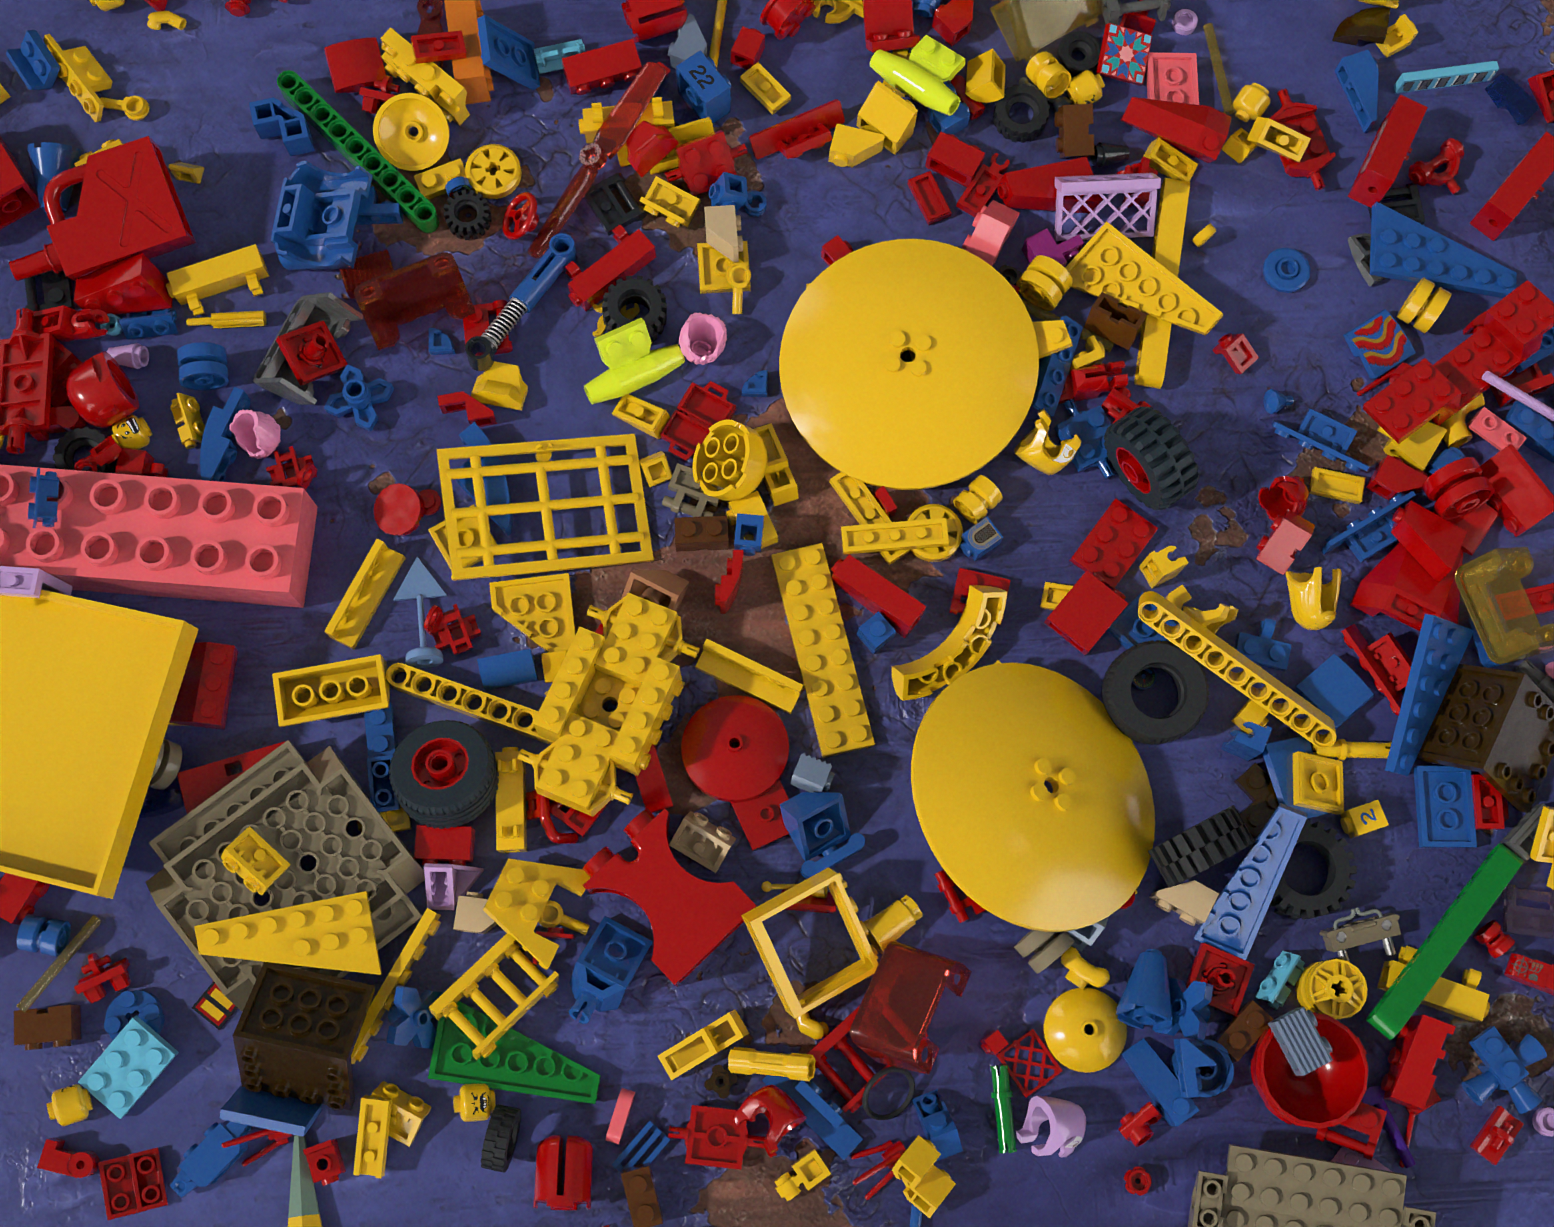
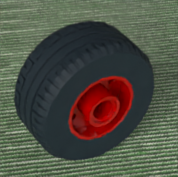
[389,720,499,829]

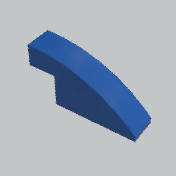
[455,422,513,536]

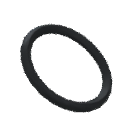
[862,1066,915,1120]

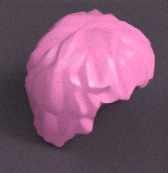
[679,313,727,365]
[230,409,281,459]

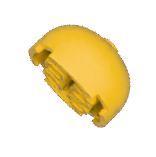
[692,420,767,501]

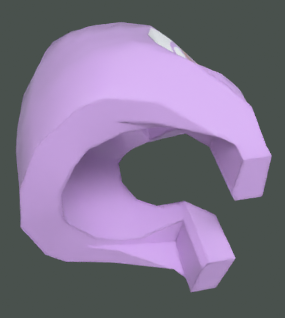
[1016,1096,1086,1158]

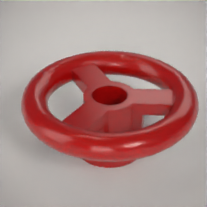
[502,192,539,240]

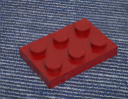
[1069,498,1158,590]

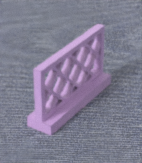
[1054,173,1161,241]

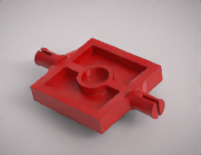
[665,130,748,196]
[668,1105,765,1170]

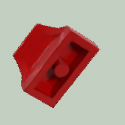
[625,121,679,177]
[1471,775,1509,830]

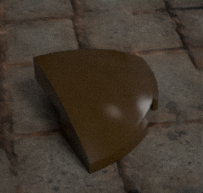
[1332,7,1390,45]

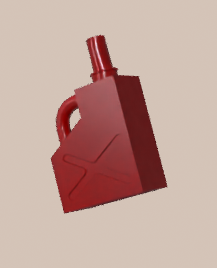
[9,136,196,281]

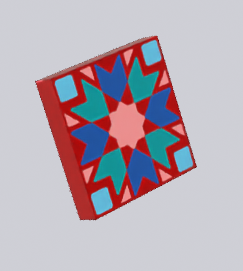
[1096,23,1153,86]

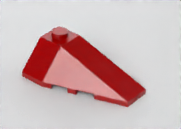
[1120,97,1232,163]

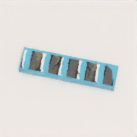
[1393,61,1499,94]

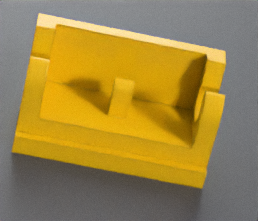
[1139,546,1189,589]

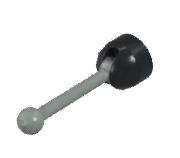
[1019,77,1073,113]

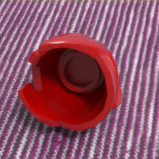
[1258,475,1309,521]

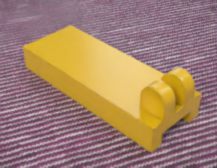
[353,1095,392,1179]

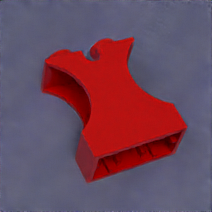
[582,808,757,987]

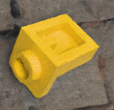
[1069,335,1105,371]

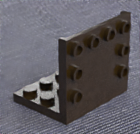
[1416,664,1554,813]
[233,962,375,1111]

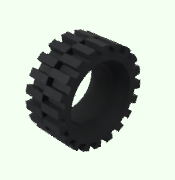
[1148,805,1255,888]
[1269,820,1357,920]

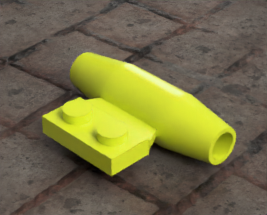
[870,35,965,116]
[584,318,685,405]

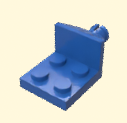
[569,916,653,1024]

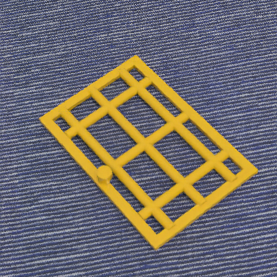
[436,434,654,581]

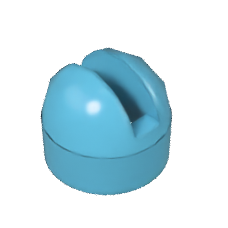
[100,314,123,336]

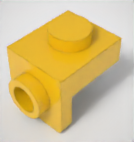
[1375,14,1418,58]

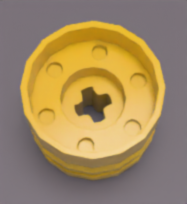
[1295,959,1368,1019]

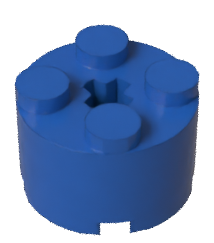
[1170,1039,1234,1098]

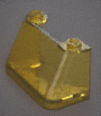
[990,0,1102,62]
[1455,547,1554,664]

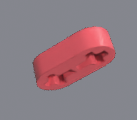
[605,1088,635,1145]

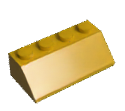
[272,654,390,727]

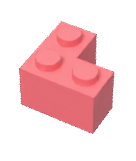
[962,200,1020,267]

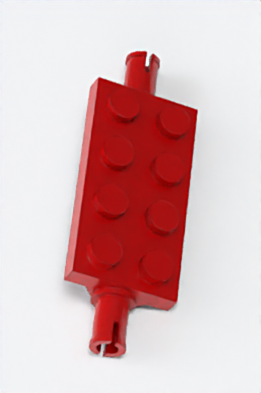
[0,308,55,454]

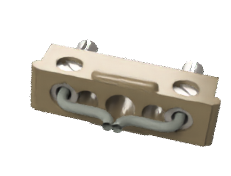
[1319,908,1401,962]

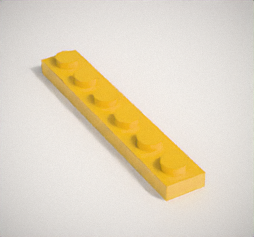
[351,908,441,1064]

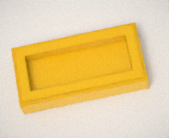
[1309,467,1366,504]

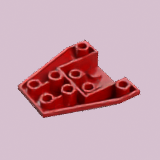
[1349,542,1463,631]

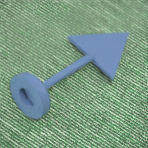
[393,557,447,668]

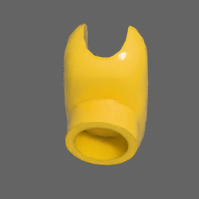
[1061,947,1110,990]

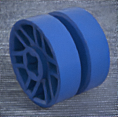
[177,342,229,391]

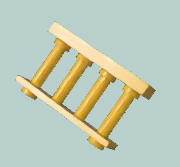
[429,933,559,1060]

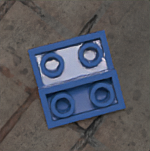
[1296,654,1374,729]

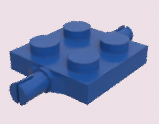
[1054,399,1115,479]

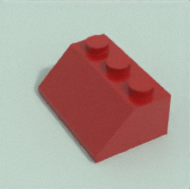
[1480,443,1554,537]
[169,642,238,730]

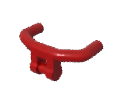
[525,790,578,844]

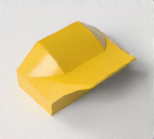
[471,361,528,411]

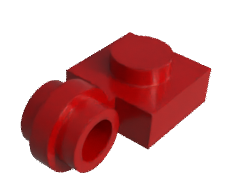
[74,435,122,472]

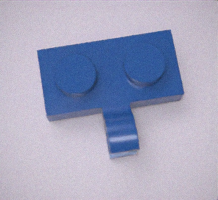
[1235,618,1292,671]

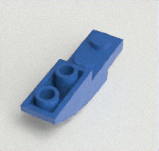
[200,387,250,482]
[1503,401,1554,463]
[364,702,400,812]

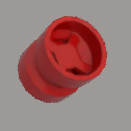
[1474,920,1515,958]

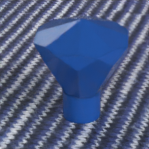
[1263,389,1293,414]

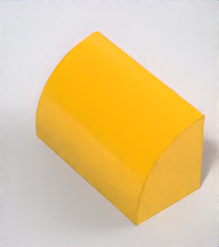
[965,48,1006,103]

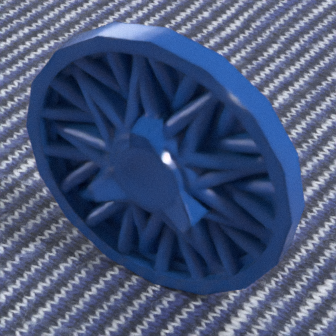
[1263,248,1310,293]

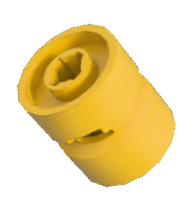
[1026,51,1071,99]
[953,475,1003,524]

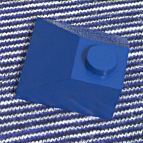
[779,792,851,861]

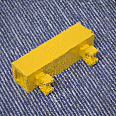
[578,97,675,143]
[166,244,269,316]
[495,747,527,853]
[1377,946,1490,1022]

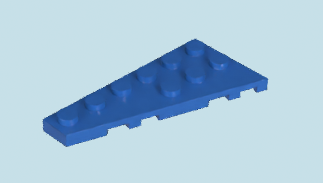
[1370,201,1517,298]
[1385,614,1474,776]

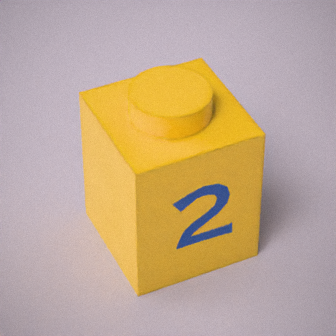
[1340,800,1389,839]

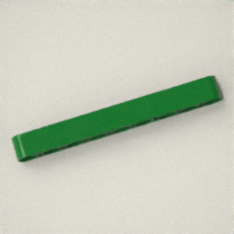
[277,70,440,233]
[1366,843,1524,1040]

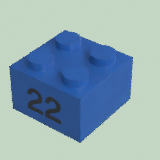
[676,50,732,124]

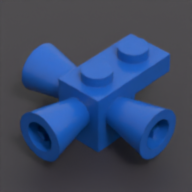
[1462,1026,1547,1114]

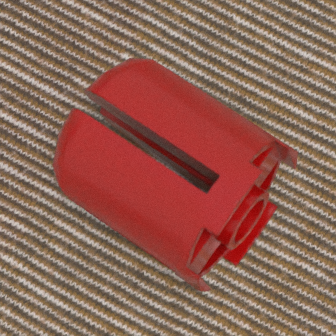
[621,0,688,43]
[533,1135,593,1210]

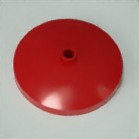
[681,695,789,802]

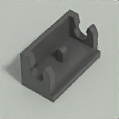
[1500,803,1546,865]

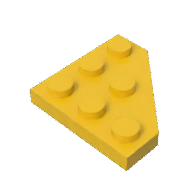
[489,573,576,652]

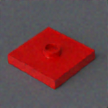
[730,780,789,851]

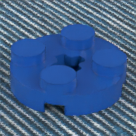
[104,990,165,1040]

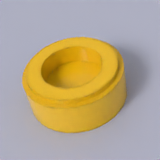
[1191,223,1217,247]

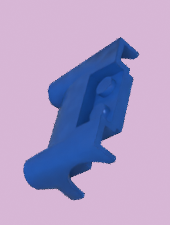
[271,161,373,270]

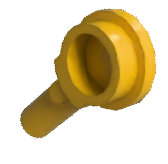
[100,95,150,121]
[726,262,751,314]
[538,900,590,935]

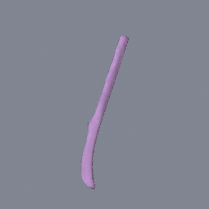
[1482,371,1554,421]

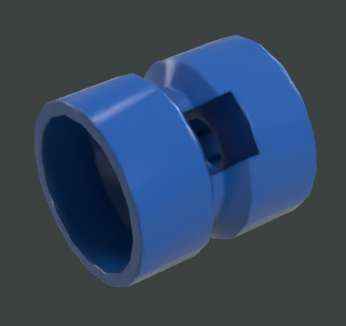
[17,914,71,957]

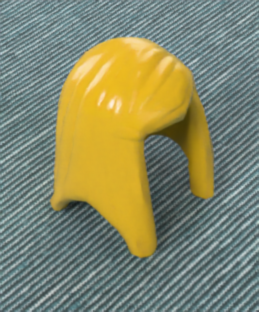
[1285,567,1342,631]

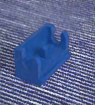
[1221,722,1272,761]

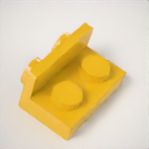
[221,826,291,895]
[371,1081,431,1147]

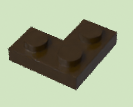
[1234,762,1279,838]

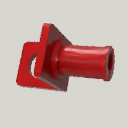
[1119,0,1156,35]

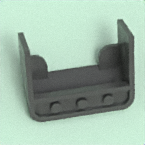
[253,292,364,405]

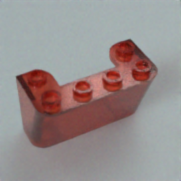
[354,252,476,350]
[850,941,972,1075]

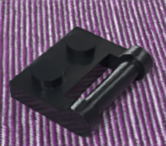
[582,173,647,236]
[1368,183,1425,225]
[24,270,75,312]

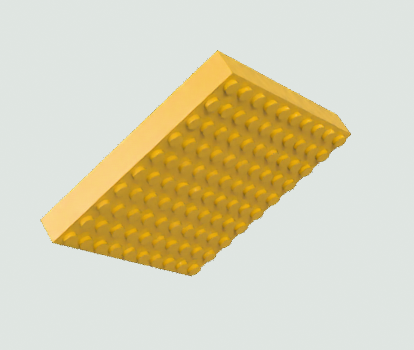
[0,590,198,899]

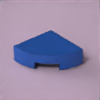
[429,328,456,355]
[741,370,768,397]

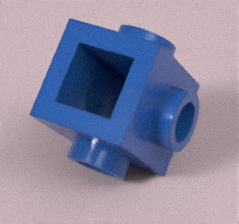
[709,172,748,214]

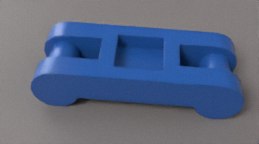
[801,833,865,879]

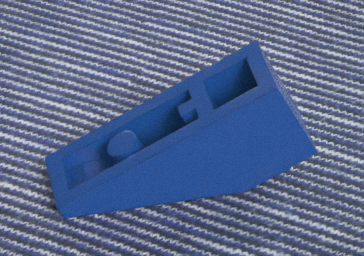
[1334,49,1379,133]
[1121,1038,1200,1127]

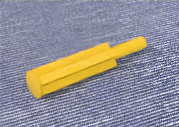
[186,310,267,328]

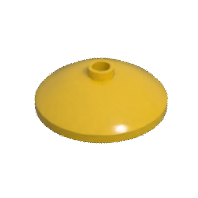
[373,93,450,171]
[1043,988,1127,1073]

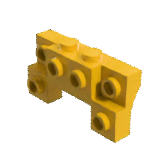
[380,27,470,126]

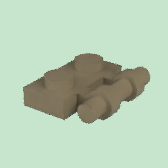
[662,463,724,517]

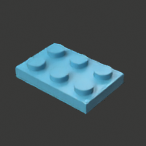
[78,1015,179,1119]

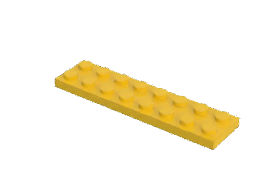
[771,543,875,758]

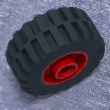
[1104,407,1199,510]

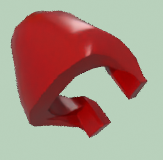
[733,1085,807,1158]

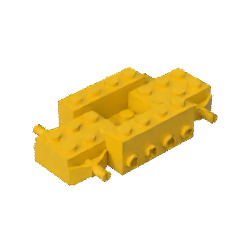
[517,593,700,816]

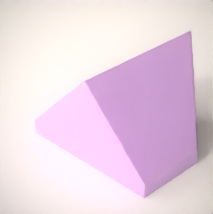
[424,863,485,910]

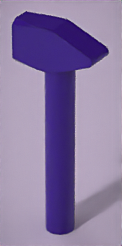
[1361,1086,1416,1168]

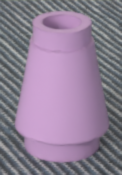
[107,343,149,369]

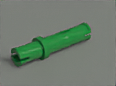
[990,1065,1017,1153]

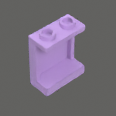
[0,566,73,598]

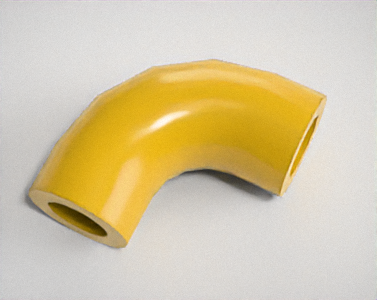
[1440,394,1485,449]

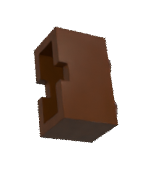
[1055,103,1095,159]
[1084,292,1148,350]
[674,516,728,552]
[1213,1000,1274,1063]
[14,1005,81,1051]
[621,1162,663,1227]

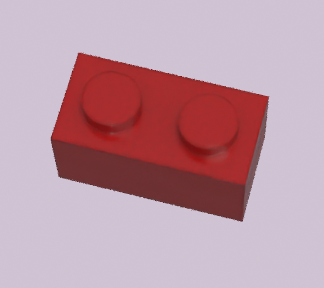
[980,1030,1009,1055]

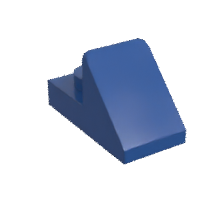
[355,186,403,225]
[1173,1038,1217,1098]

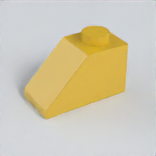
[1246,117,1311,162]
[828,124,885,167]

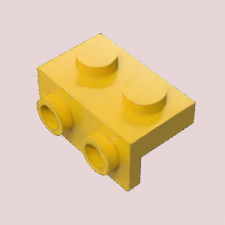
[639,176,701,228]

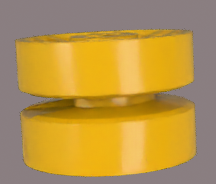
[1016,255,1073,311]
[1397,277,1452,334]

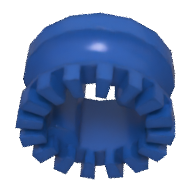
[744,191,767,217]

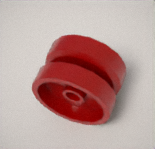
[1422,457,1495,520]

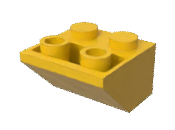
[856,80,918,155]

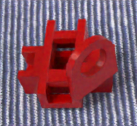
[266,446,318,491]
[424,604,481,655]

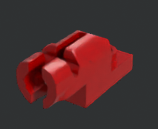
[32,305,109,342]
[1058,361,1128,404]

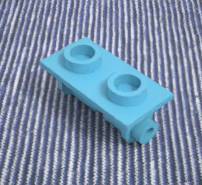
[534,39,586,74]
[1255,951,1305,1010]

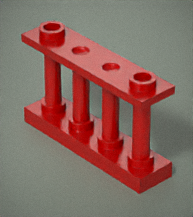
[807,984,929,1113]

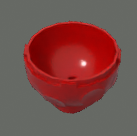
[1251,1011,1368,1129]

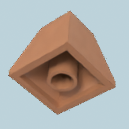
[621,570,689,612]

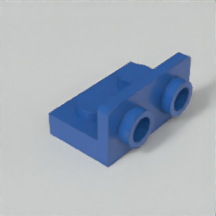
[6,30,60,90]

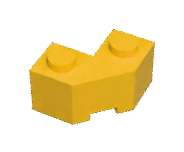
[892,1135,956,1218]

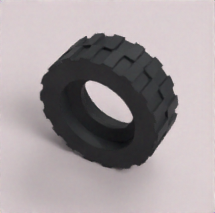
[993,84,1050,143]
[53,427,117,473]
[481,1104,521,1173]

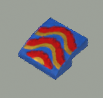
[1343,309,1416,379]

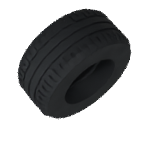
[1101,640,1209,745]

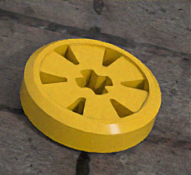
[465,144,522,199]
[908,504,963,562]

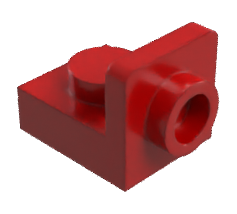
[1213,333,1259,374]

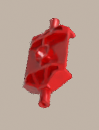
[1270,88,1336,191]

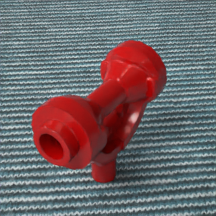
[1409,138,1464,195]

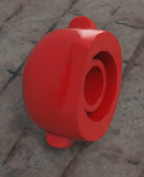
[66,351,139,428]

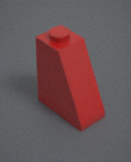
[1391,501,1467,582]

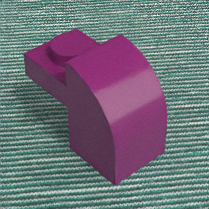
[1021,229,1084,267]

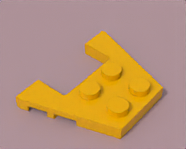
[483,858,590,970]

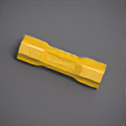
[728,1047,816,1081]

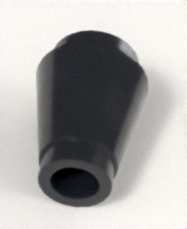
[1090,142,1129,168]

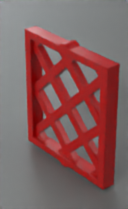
[996,1029,1063,1098]

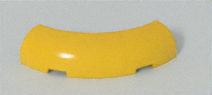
[892,585,1007,701]

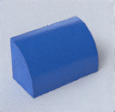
[477,649,538,691]

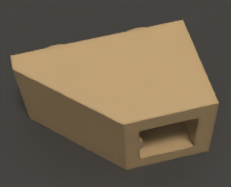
[704,205,743,262]
[1150,880,1219,926]
[453,892,497,934]

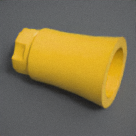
[863,895,923,955]

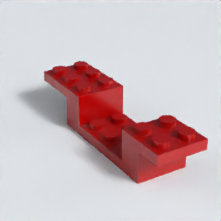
[1363,280,1554,444]

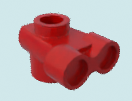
[1118,1101,1163,1147]

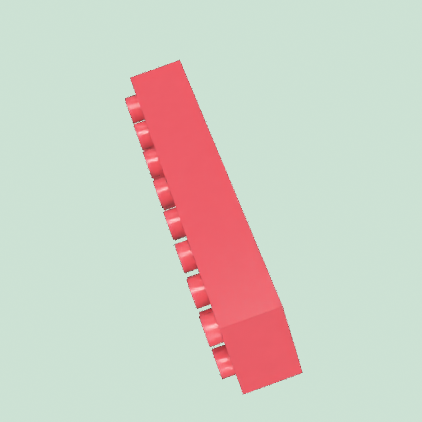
[0,465,318,608]

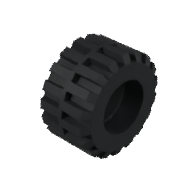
[602,275,667,342]

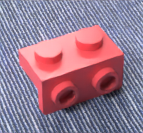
[1467,407,1527,451]

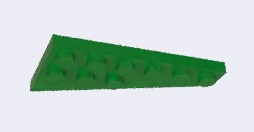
[428,1001,601,1104]

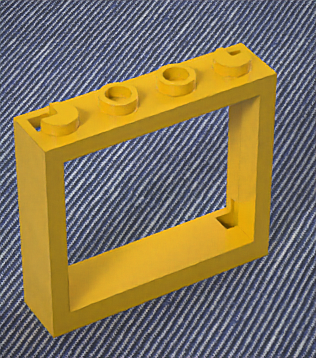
[741,867,881,1019]

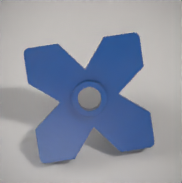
[324,365,394,431]
[1155,978,1213,1041]
[386,986,443,1049]

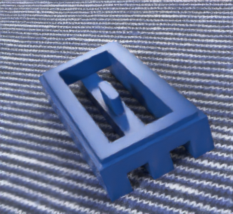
[612,1120,671,1173]

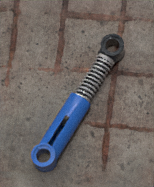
[465,233,576,371]

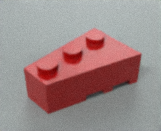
[74,253,173,314]
[1381,1014,1456,1110]

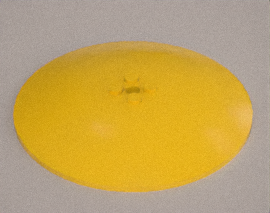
[779,239,1039,490]
[911,662,1155,932]

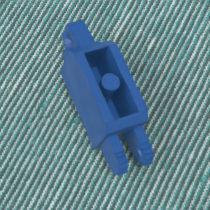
[170,1121,254,1198]

